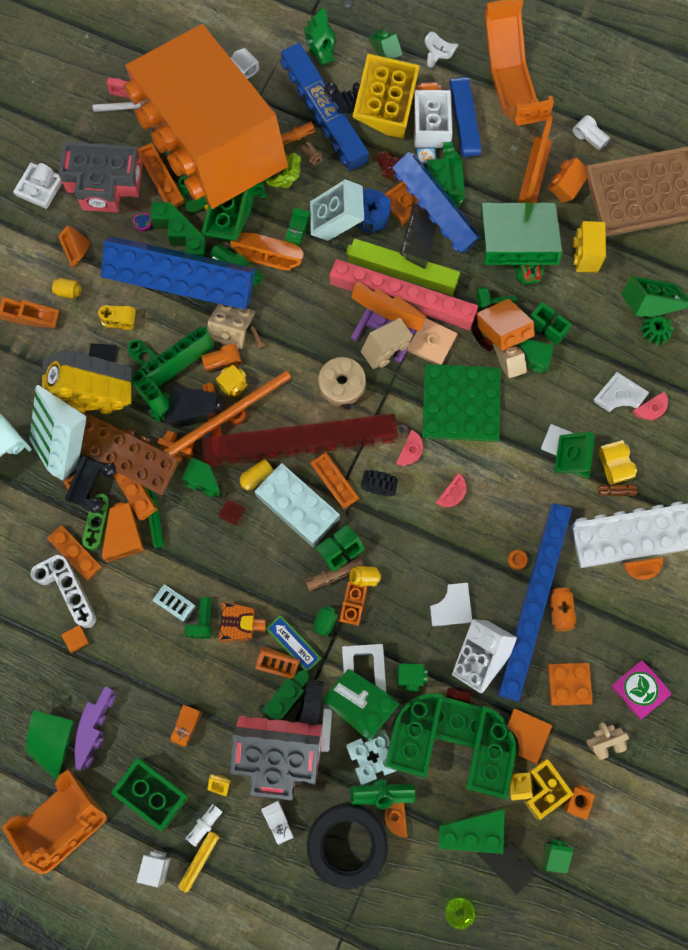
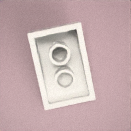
[414,90,452,148]

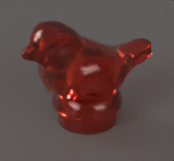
[376,150,403,180]

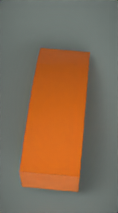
[0,297,59,329]

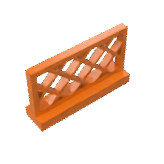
[518,118,553,203]

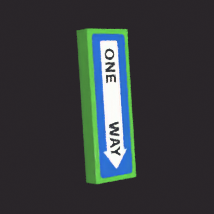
[266,615,322,673]

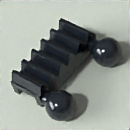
[324,81,361,114]
[65,456,117,513]

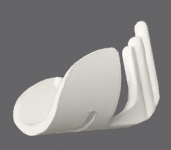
[425,31,459,68]

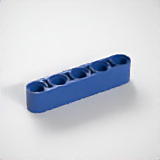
[450,77,481,158]

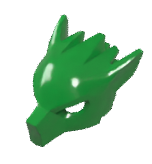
[304,8,336,67]

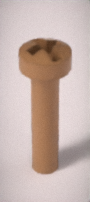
[250,326,266,349]

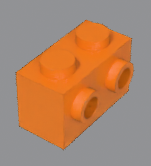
[548,157,587,203]

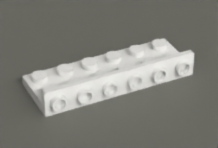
[571,502,688,568]

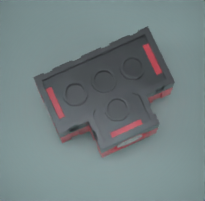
[58,141,143,213]
[230,716,323,800]

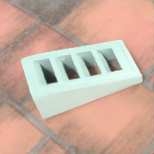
[152,585,196,623]

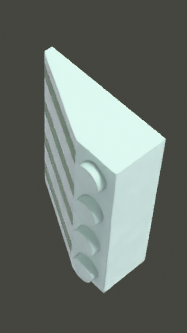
[29,385,87,481]

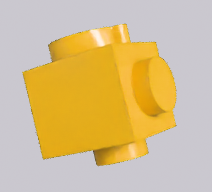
[216,365,248,398]

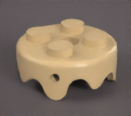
[318,357,366,407]

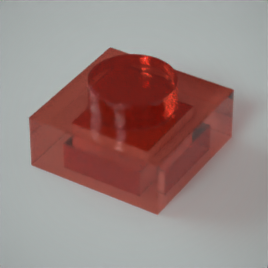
[218,500,245,526]

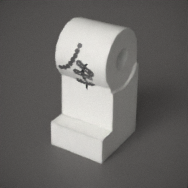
[261,801,294,845]

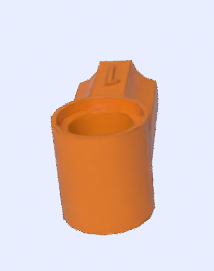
[201,344,242,372]

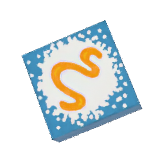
[416,147,436,167]

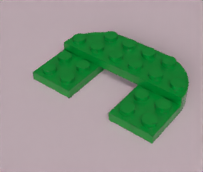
[384,693,516,800]

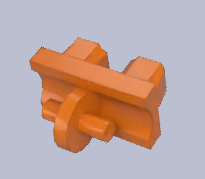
[157,431,194,462]

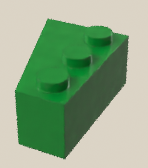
[438,806,505,854]

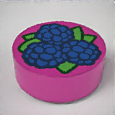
[133,212,152,232]

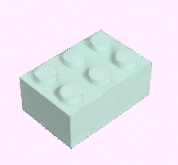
[310,179,364,241]

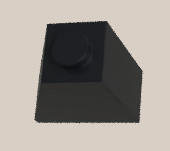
[165,386,224,428]

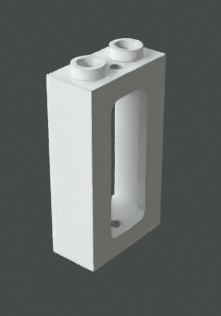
[342,644,388,720]

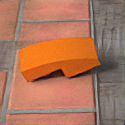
[339,581,368,626]

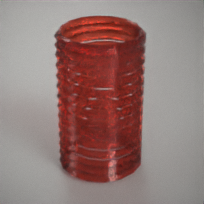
[446,688,471,704]

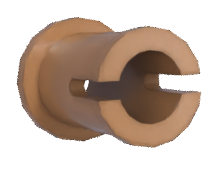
[301,141,322,165]

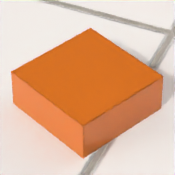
[61,625,89,653]

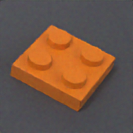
[547,663,593,706]

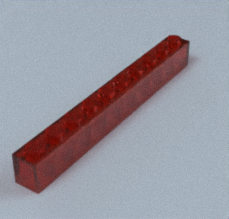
[202,413,398,466]

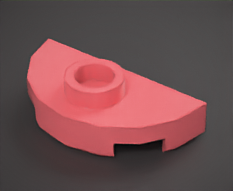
[632,391,668,421]
[396,430,423,467]
[435,473,466,508]

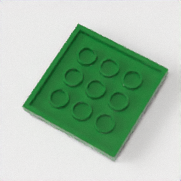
[422,364,501,442]

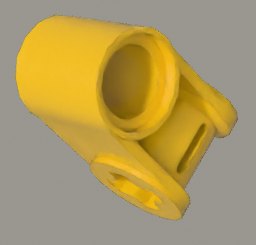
[98,305,136,330]

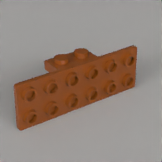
[80,413,179,495]

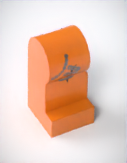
[170,705,203,748]

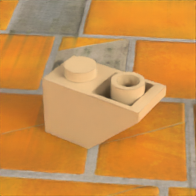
[493,343,527,378]

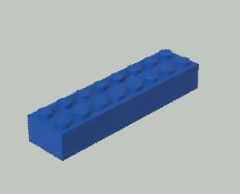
[101,236,256,309]

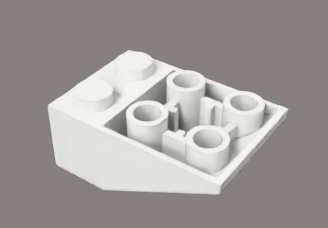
[452,619,517,693]

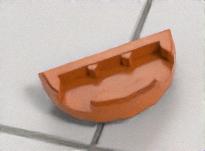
[623,557,663,580]
[384,803,407,838]

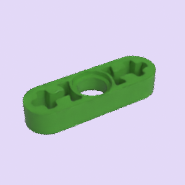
[82,494,111,551]

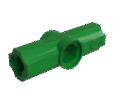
[209,244,264,287]
[350,780,415,809]

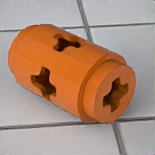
[549,588,577,631]

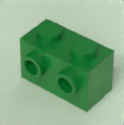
[397,664,428,692]

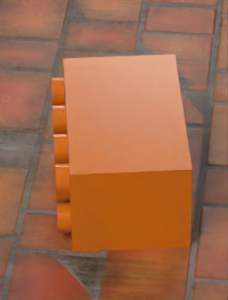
[124,23,288,209]

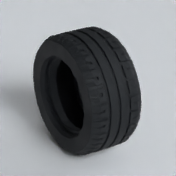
[307,803,388,889]

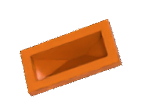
[58,225,91,267]

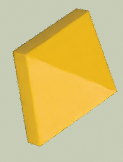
[207,774,230,796]

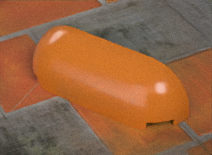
[231,232,303,270]

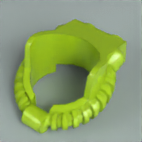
[265,153,301,188]

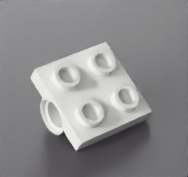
[13,163,62,209]

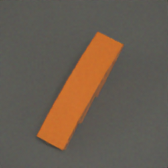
[351,281,426,331]

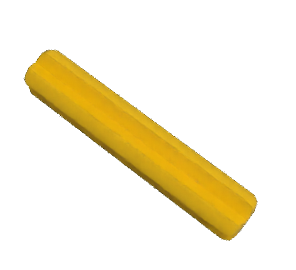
[178,832,219,893]

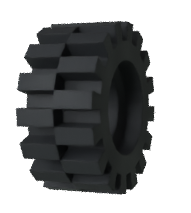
[361,470,398,496]

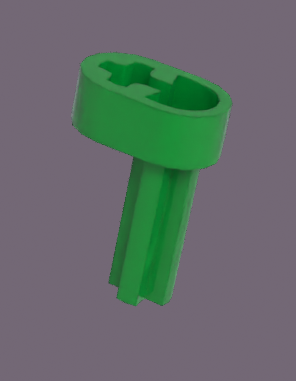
[476,287,517,311]
[184,597,213,639]

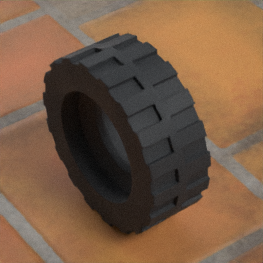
[301,679,324,725]

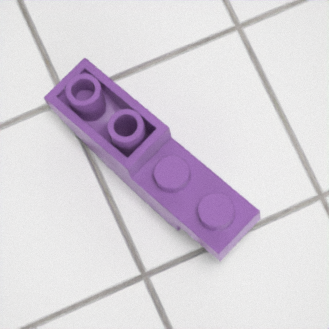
[75,686,116,770]

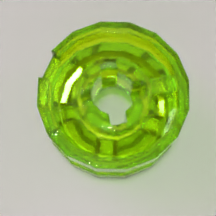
[445,896,475,930]

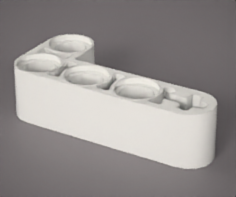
[31,555,96,628]

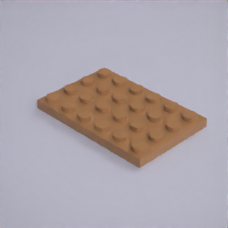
[585,147,688,237]

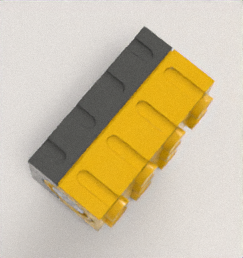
[42,349,132,415]

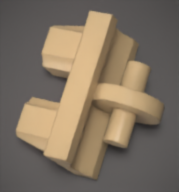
[586,722,629,760]

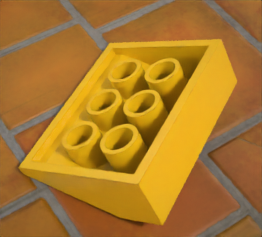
[353,54,420,139]

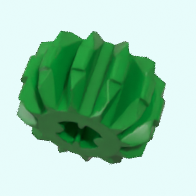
[640,315,674,346]

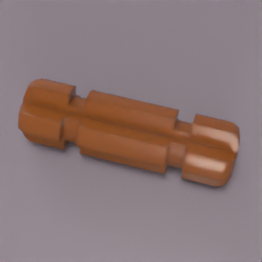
[598,484,637,496]

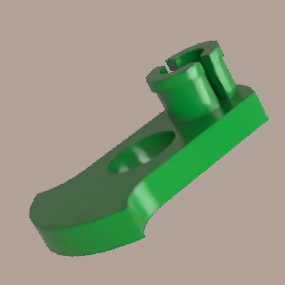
[177,177,208,214]
[127,339,158,367]

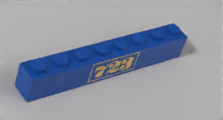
[280,42,369,172]

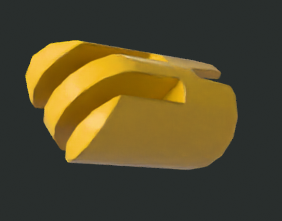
[240,459,274,490]

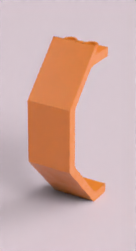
[485,0,554,126]

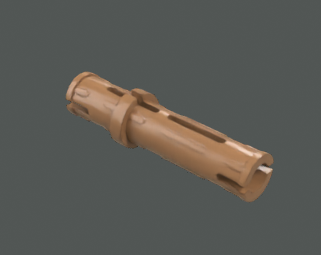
[305,557,364,592]

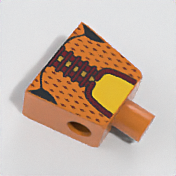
[219,602,266,643]

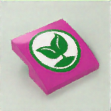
[612,660,671,720]

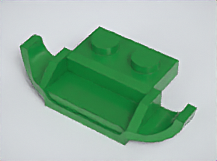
[427,142,466,208]

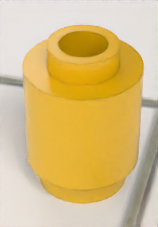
[52,278,82,300]
[350,566,381,587]

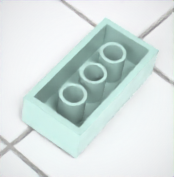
[255,463,340,548]

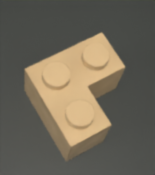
[361,318,413,369]

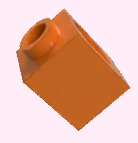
[563,785,595,820]

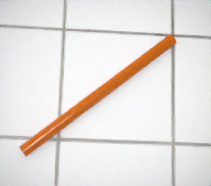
[163,371,291,456]

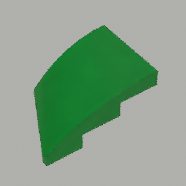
[26,710,75,780]

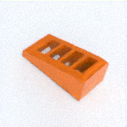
[255,646,300,679]

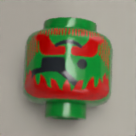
[515,265,544,286]

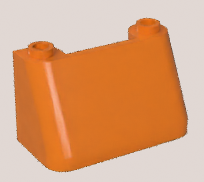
[1,769,107,874]

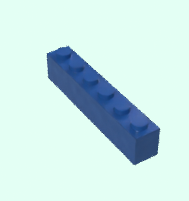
[392,152,482,253]

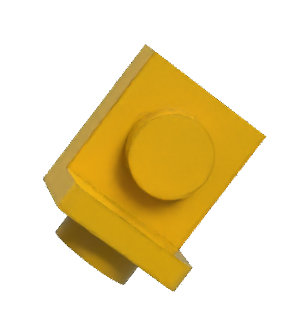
[510,772,534,800]

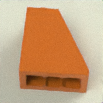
[102,502,145,562]

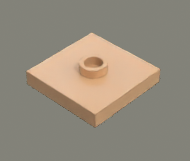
[407,319,458,365]

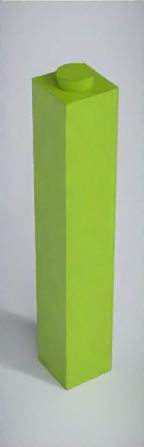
[346,238,460,296]

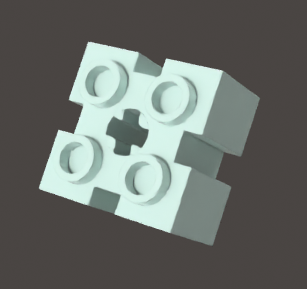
[346,729,396,785]

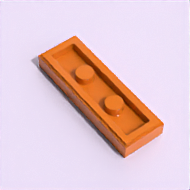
[310,452,359,510]

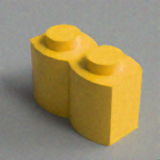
[598,440,637,485]

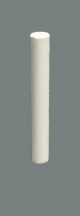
[93,102,141,112]

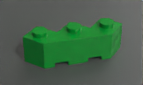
[151,202,207,257]

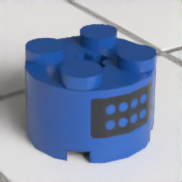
[356,188,390,233]

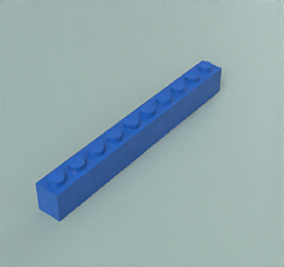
[496,503,572,702]

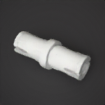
[186,804,223,847]

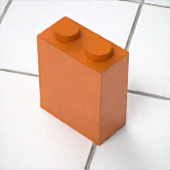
[477,299,534,351]

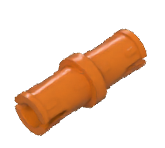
[281,121,315,146]

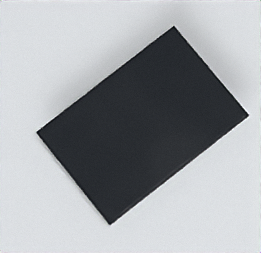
[89,343,117,362]

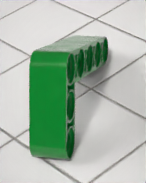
[131,327,215,414]

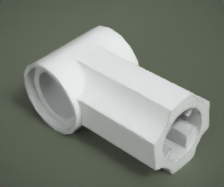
[573,115,610,151]

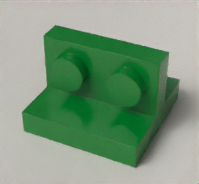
[554,431,595,479]

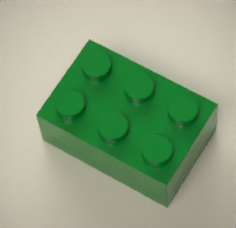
[111,758,190,832]

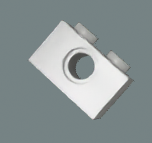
[137,850,171,887]

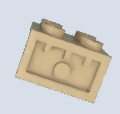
[207,304,255,349]

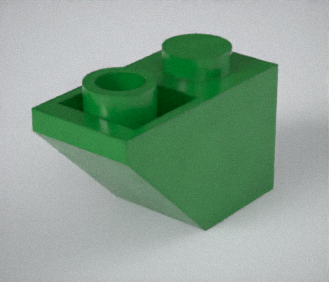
[368,29,403,59]
[182,458,221,498]
[542,839,573,873]

